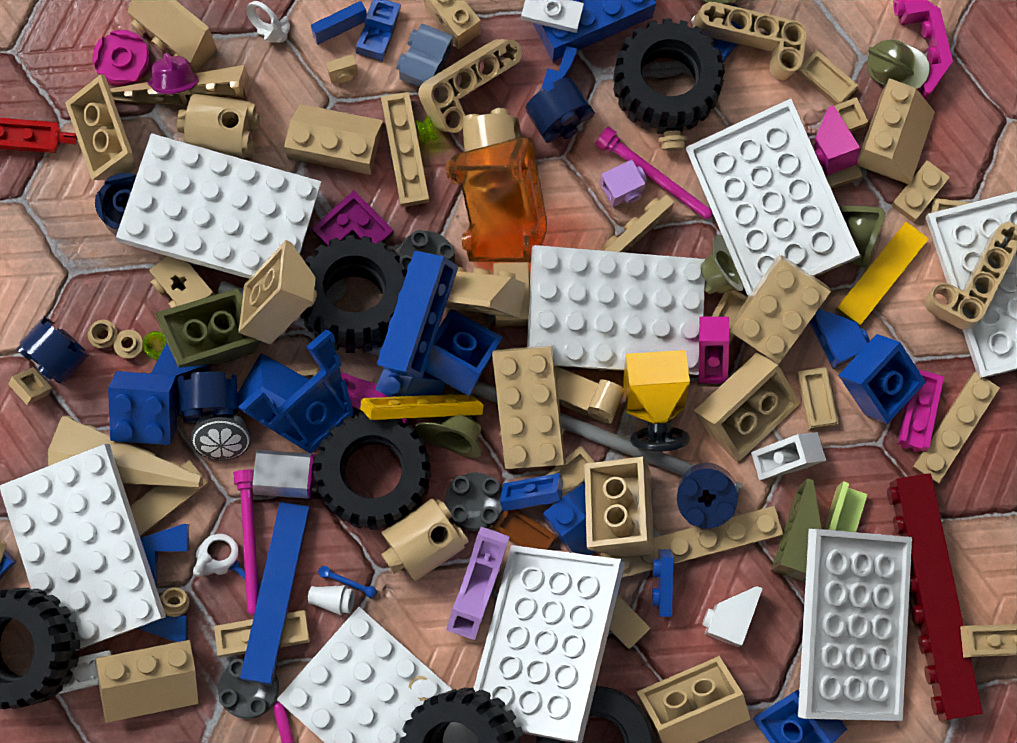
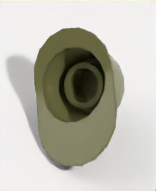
[867,39,930,89]
[701,234,743,294]
[414,415,482,458]

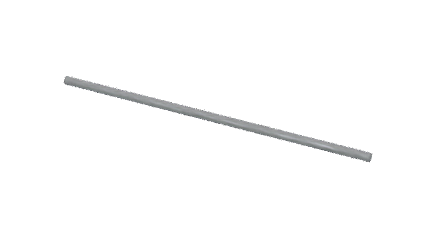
[218,281,743,496]

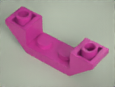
[893,0,953,100]

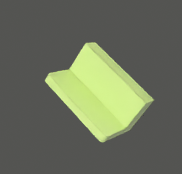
[824,481,867,532]

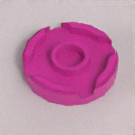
[92,30,151,86]

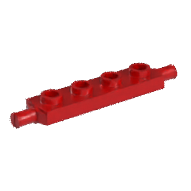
[0,118,78,153]

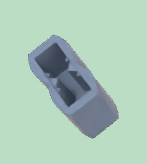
[396,23,453,88]

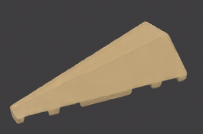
[110,65,248,105]
[48,416,203,487]

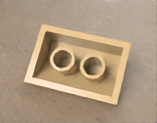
[127,0,217,74]
[65,74,136,181]
[857,78,935,185]
[284,104,383,175]
[238,240,317,345]
[445,267,526,318]
[694,352,801,462]
[584,456,655,557]
[95,640,198,723]
[637,656,751,743]

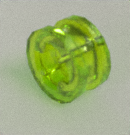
[415,116,437,145]
[142,331,167,360]

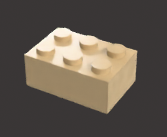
[729,253,831,364]

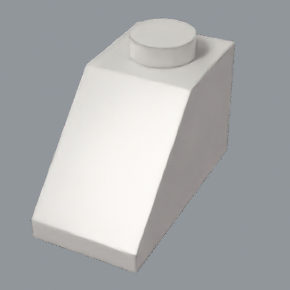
[751,432,826,481]
[702,586,763,647]

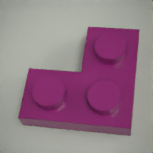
[311,190,394,246]

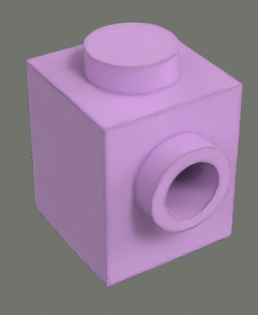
[600,160,647,207]

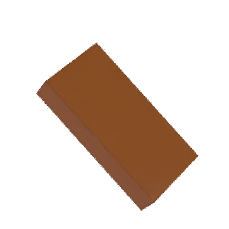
[491,509,558,550]

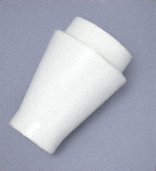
[308,585,355,615]

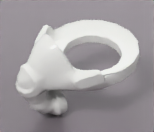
[246,1,290,43]
[193,534,239,577]

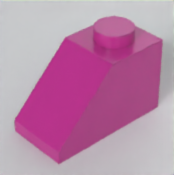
[814,105,860,176]
[699,317,729,384]

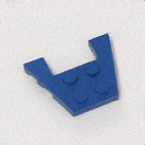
[238,329,354,454]
[137,524,190,642]

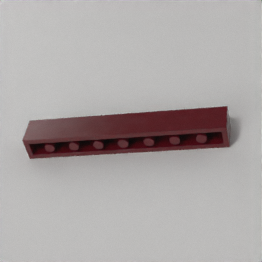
[887,473,983,721]

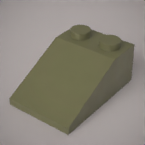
[155,288,261,368]
[770,478,822,583]

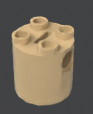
[177,93,260,159]
[463,108,525,194]
[381,499,469,582]

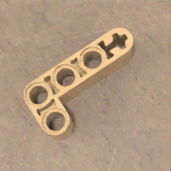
[693,2,806,81]
[418,39,522,133]
[925,222,1017,329]
[555,366,625,424]

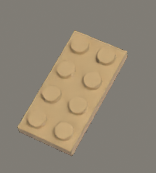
[492,345,565,469]

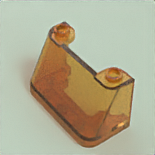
[446,137,547,263]

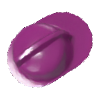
[148,53,199,94]

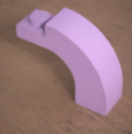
[446,527,510,640]

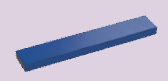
[240,502,310,685]

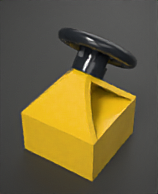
[623,350,690,452]

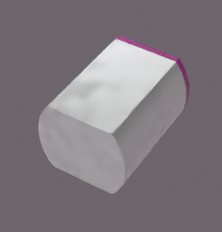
[253,449,317,499]

